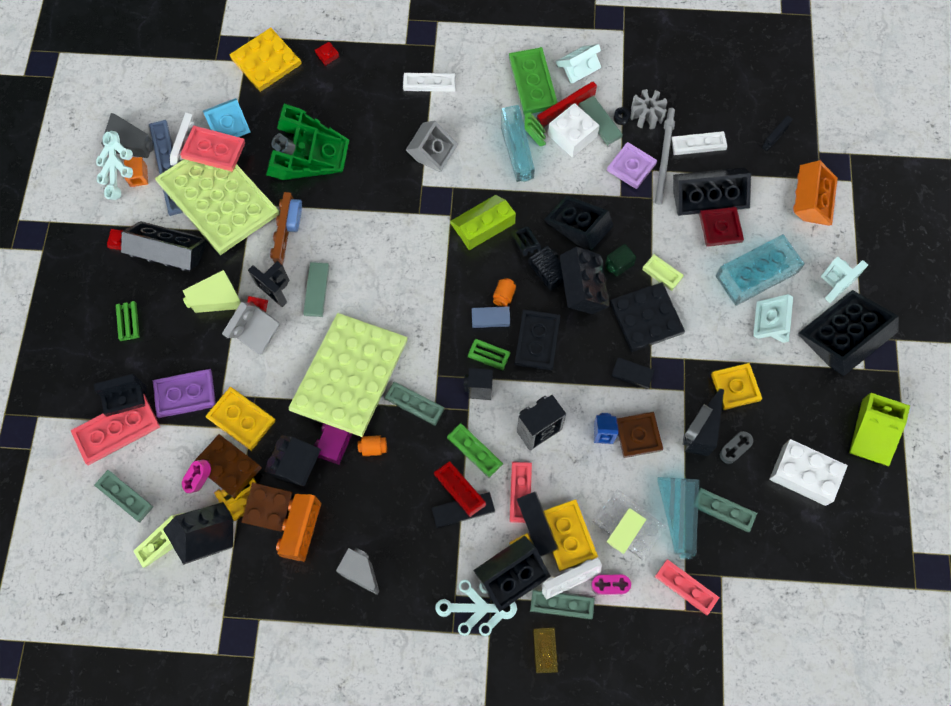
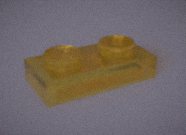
[533,628,558,673]

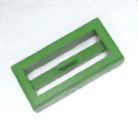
[525,112,546,146]
[116,301,140,341]
[468,338,510,371]

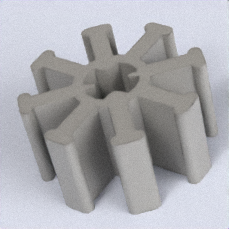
[630,89,667,129]

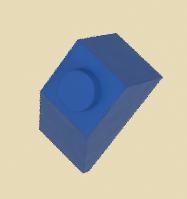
[594,413,618,444]

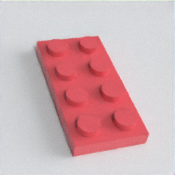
[70,394,160,466]

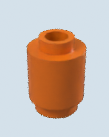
[493,278,516,307]
[358,435,387,456]

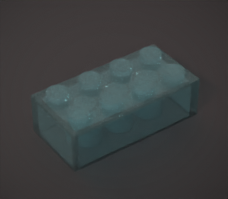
[716,234,805,306]

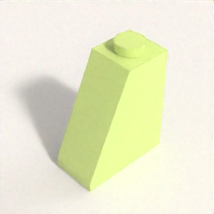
[183,270,241,313]

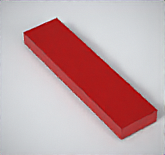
[536,81,597,128]

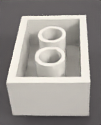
[769,439,848,506]

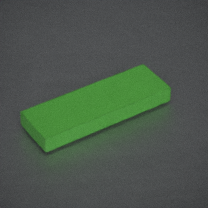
[447,423,503,478]

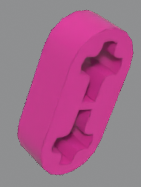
[182,459,211,493]
[591,575,631,595]

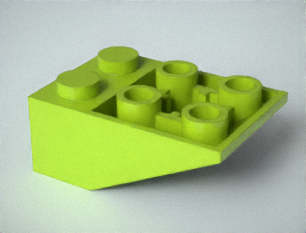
[849,393,910,466]

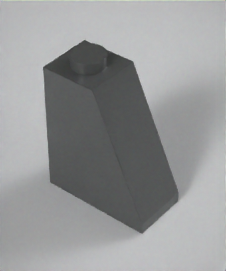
[101,113,153,158]

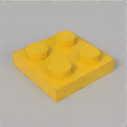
[711,363,762,410]

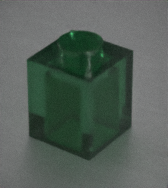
[605,244,637,277]

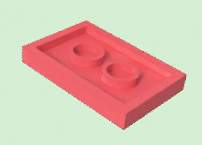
[180,125,245,172]

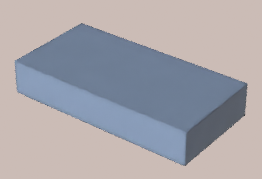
[472,307,510,328]

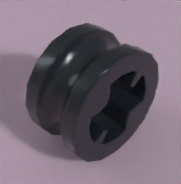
[614,107,630,125]

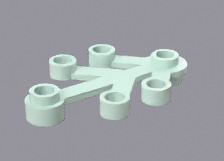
[96,131,133,200]
[436,580,517,636]

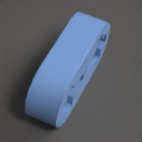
[286,199,302,232]

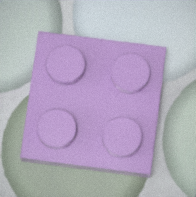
[607,142,657,189]

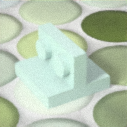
[555,44,601,83]
[821,257,868,303]
[753,294,793,343]

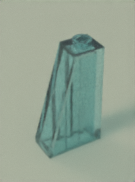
[501,105,535,182]
[658,477,699,559]

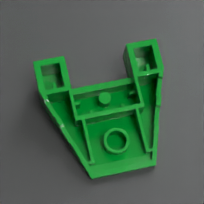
[266,104,349,180]

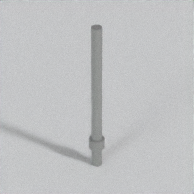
[655,108,675,205]

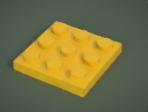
[229,28,302,92]

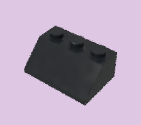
[163,502,233,565]
[473,536,551,612]

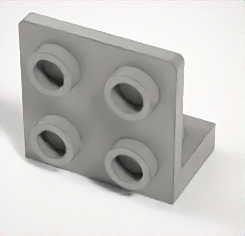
[222,302,280,354]

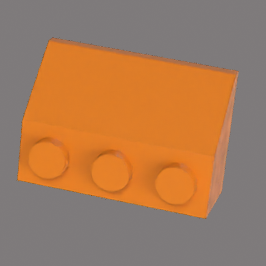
[793,160,838,226]
[276,494,321,562]

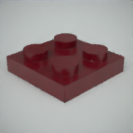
[699,207,744,247]

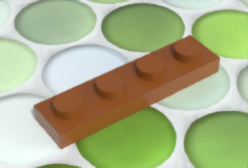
[270,192,293,265]

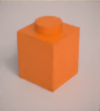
[124,157,148,187]

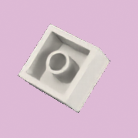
[548,103,600,158]

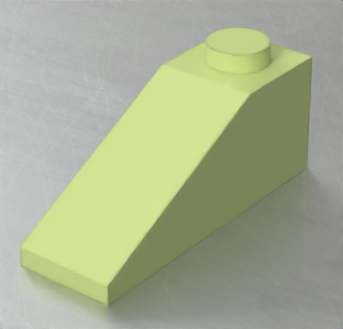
[134,513,184,568]

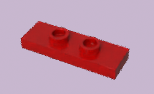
[434,461,486,517]

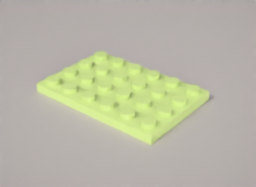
[155,159,280,255]
[289,313,407,437]

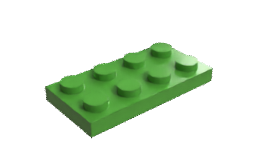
[509,47,558,115]

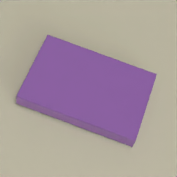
[153,369,216,418]

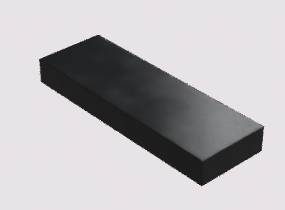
[517,491,559,557]
[432,492,495,528]

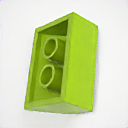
[450,195,516,250]

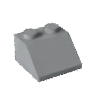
[406,121,458,172]
[336,548,380,595]

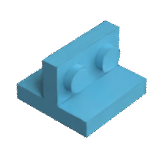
[203,98,251,137]

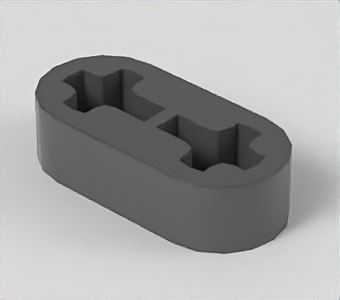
[272,133,295,155]
[684,404,713,441]
[719,431,753,464]

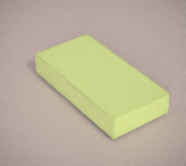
[642,254,684,291]
[606,508,647,554]

